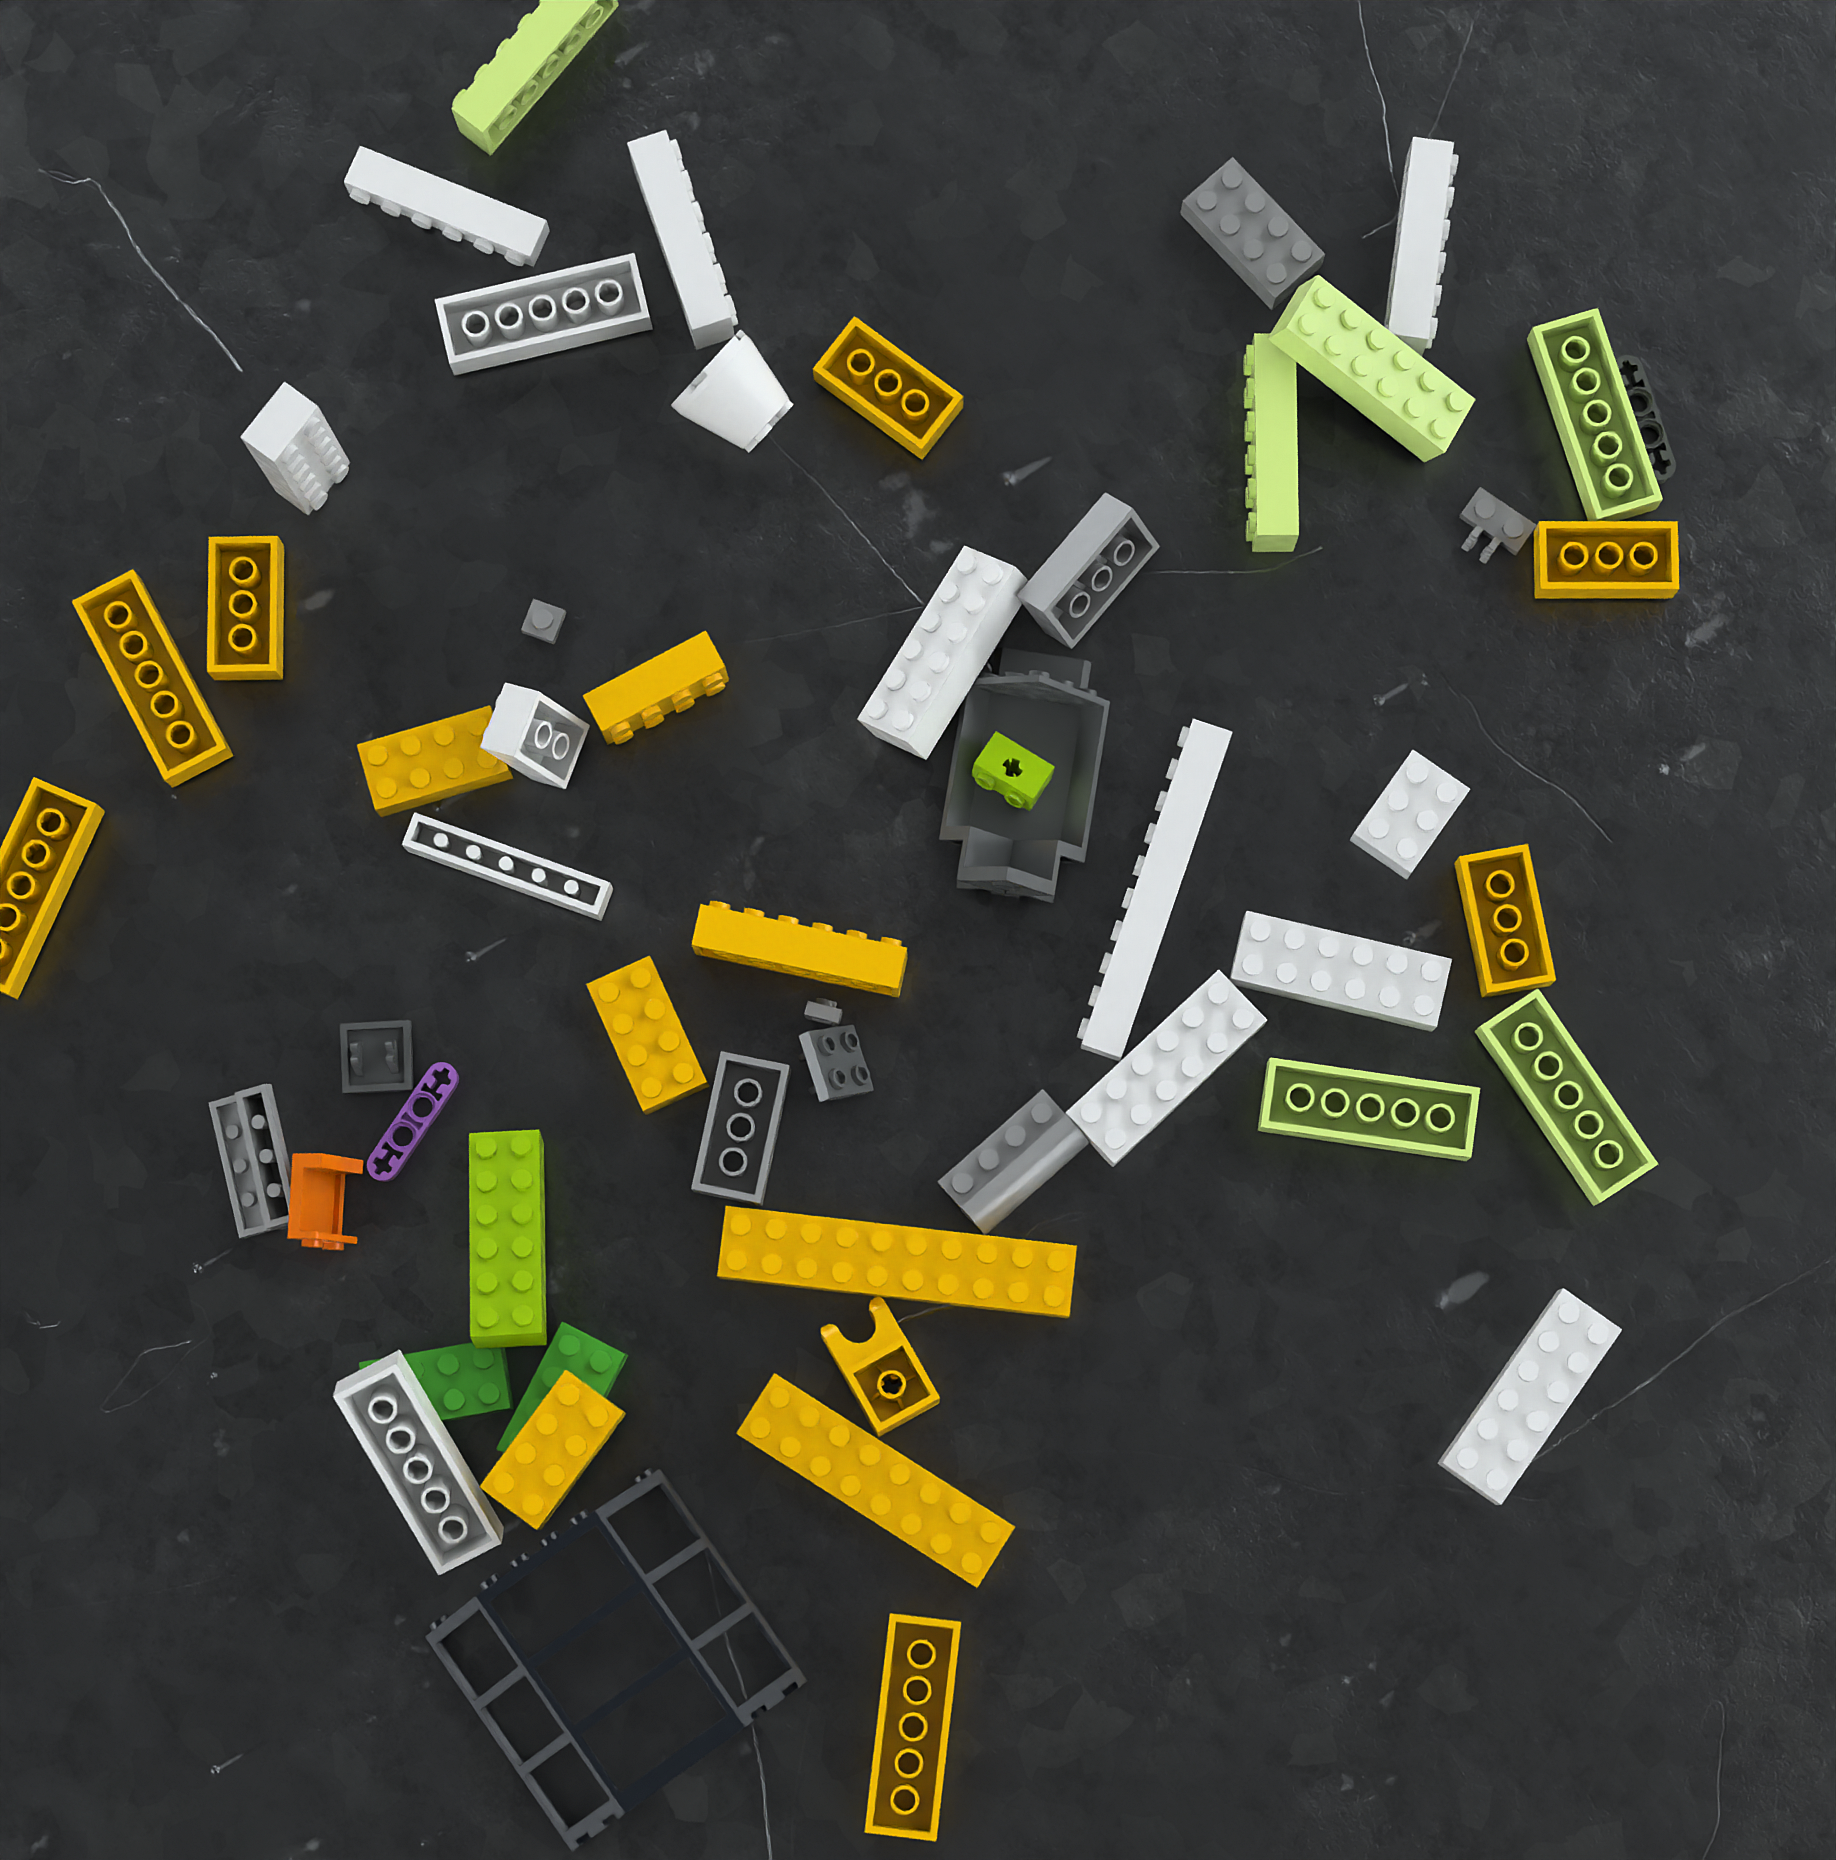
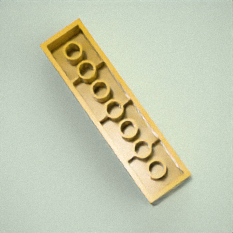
[736,1373,1015,1588]

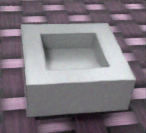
[521,599,566,644]
[804,998,842,1027]

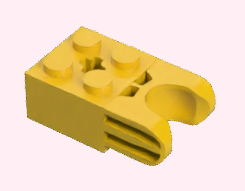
[820,1296,940,1438]

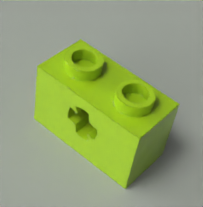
[971,731,1055,811]

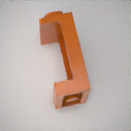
[287,1153,363,1251]

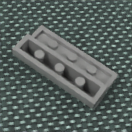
[209,1084,292,1238]
[938,1089,1089,1235]

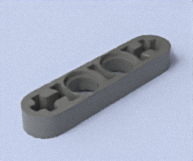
[1616,355,1676,484]

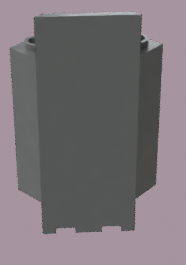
[939,647,1110,903]

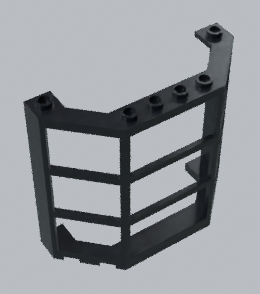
[425,1468,809,1851]

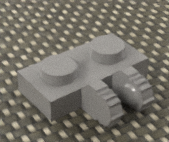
[1459,487,1537,564]

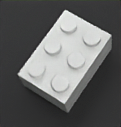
[480,682,590,789]
[1350,750,1470,880]

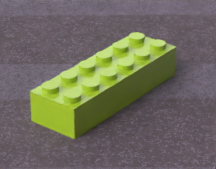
[469,1130,547,1349]

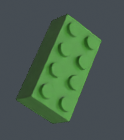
[496,1322,628,1453]
[359,1342,515,1422]

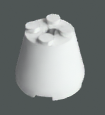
[671,329,794,452]

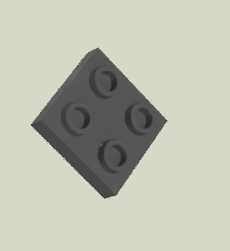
[340,1020,414,1094]
[798,1024,874,1102]

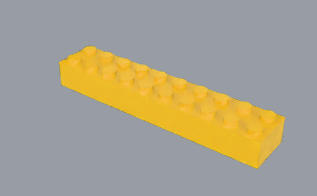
[717,1206,1077,1318]

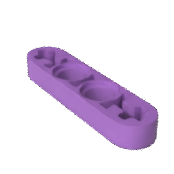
[367,1062,459,1182]

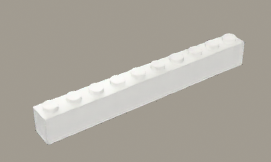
[1077,719,1232,1062]

